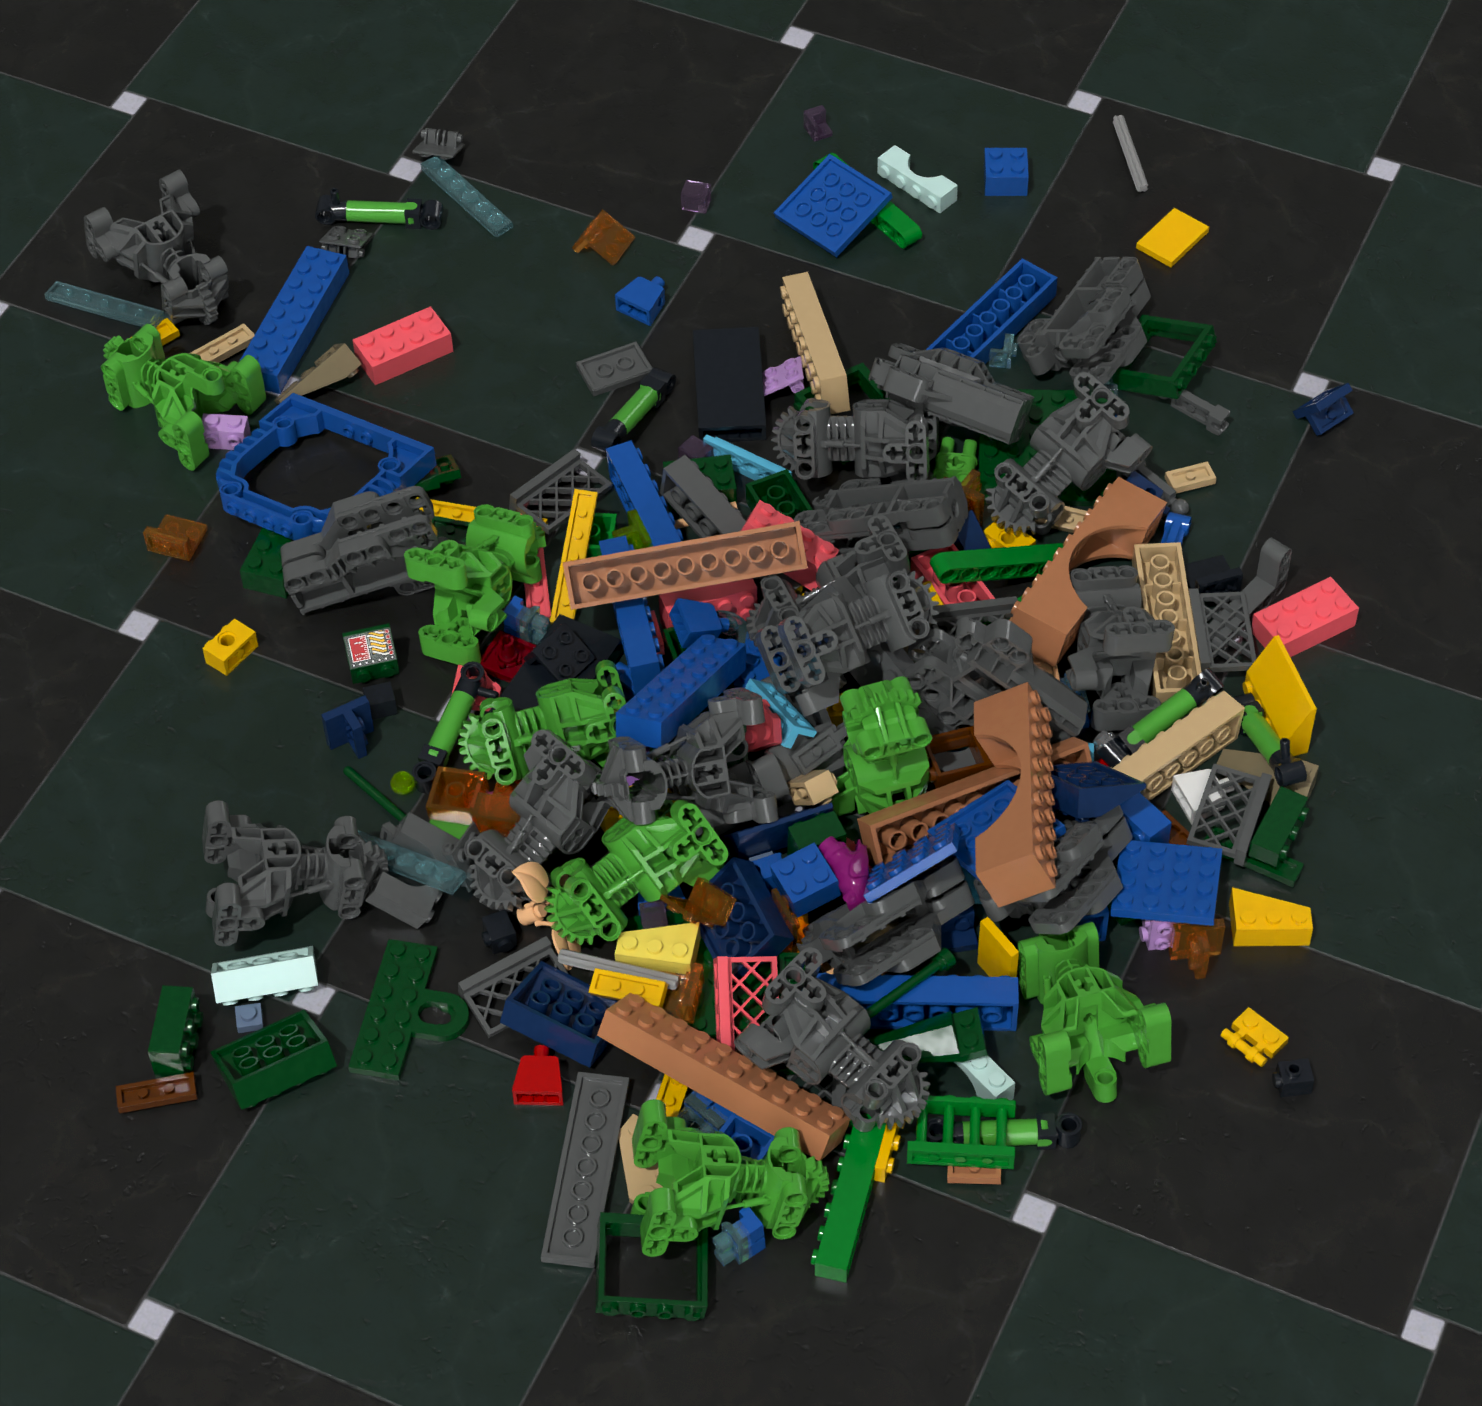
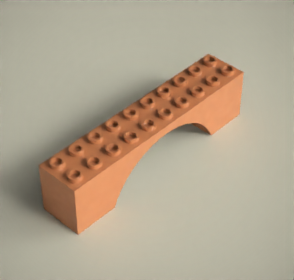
[1009,477,1167,667]
[974,682,1058,907]

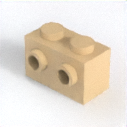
[786,770,839,805]

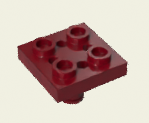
[480,631,537,683]

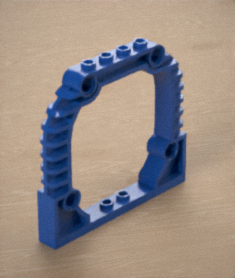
[216,393,436,540]

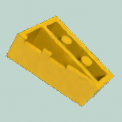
[1229,887,1313,946]

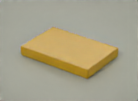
[1136,208,1209,267]
[977,917,1019,977]

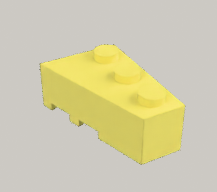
[615,922,701,980]

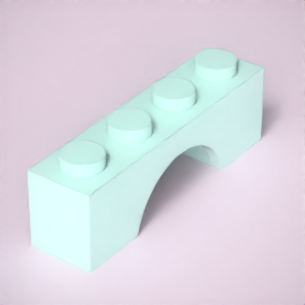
[877,145,958,213]
[954,1055,1015,1100]

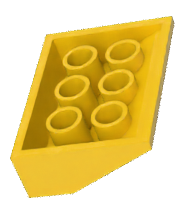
[1243,635,1317,756]

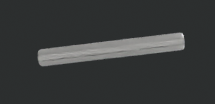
[1113,115,1148,192]
[558,949,679,990]

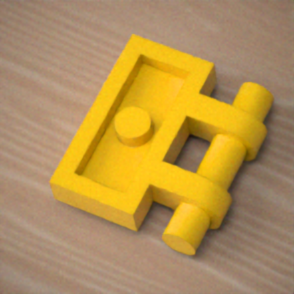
[1220,1007,1289,1067]

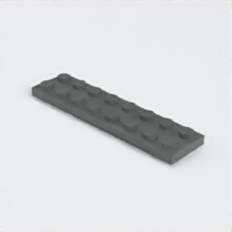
[541,1072,630,1268]

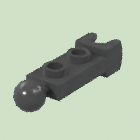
[1158,388,1231,436]
[1121,460,1189,515]

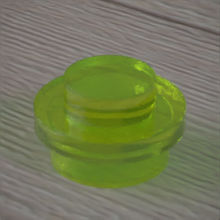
[390,771,415,794]

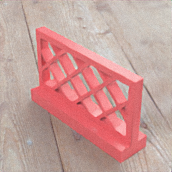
[713,956,779,1056]

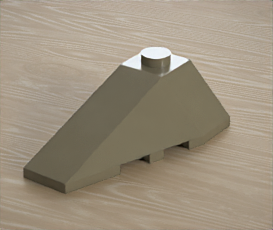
[274,343,362,404]
[1217,749,1319,805]

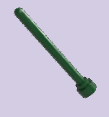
[343,766,406,822]
[866,948,956,1019]

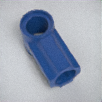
[1161,511,1192,546]

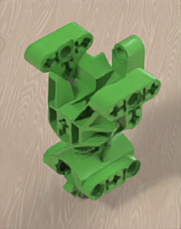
[101,324,266,471]
[404,504,546,666]
[458,660,626,785]
[826,676,932,817]
[544,800,728,945]
[1018,922,1171,1103]
[630,1099,830,1257]

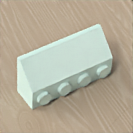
[211,946,318,1005]

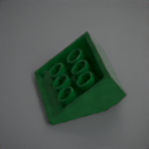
[210,1009,337,1110]

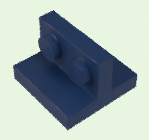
[1292,383,1354,436]
[321,695,374,759]
[933,905,978,956]

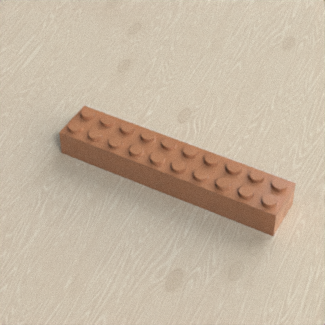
[563,521,808,610]
[857,737,1092,867]
[597,993,850,1161]

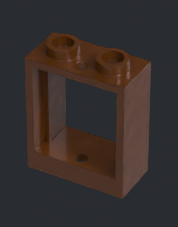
[925,726,994,789]

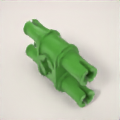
[933,437,978,499]

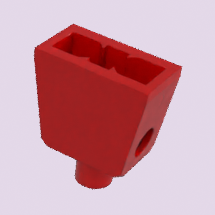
[512,1045,564,1106]

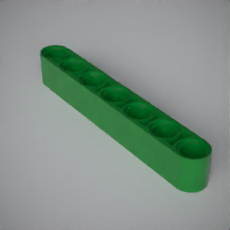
[813,152,922,249]
[930,543,1074,584]

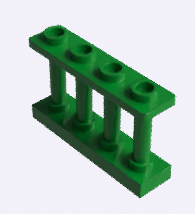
[907,1095,1016,1169]

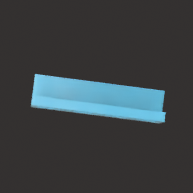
[703,435,792,480]
[745,678,817,749]

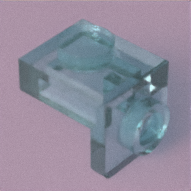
[989,333,1018,369]

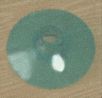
[716,610,749,644]

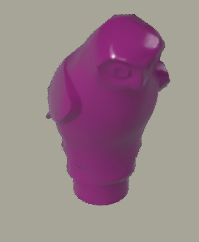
[818,836,870,911]

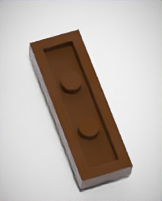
[116,1072,197,1113]

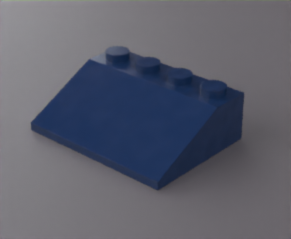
[1051,761,1146,822]
[724,802,833,860]
[685,857,794,982]
[500,961,619,1068]

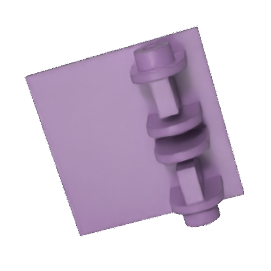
[762,356,804,396]

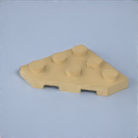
[619,1114,663,1204]

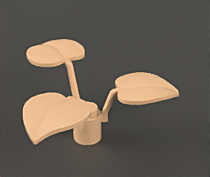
[512,862,581,971]

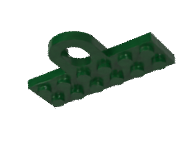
[348,939,469,1081]

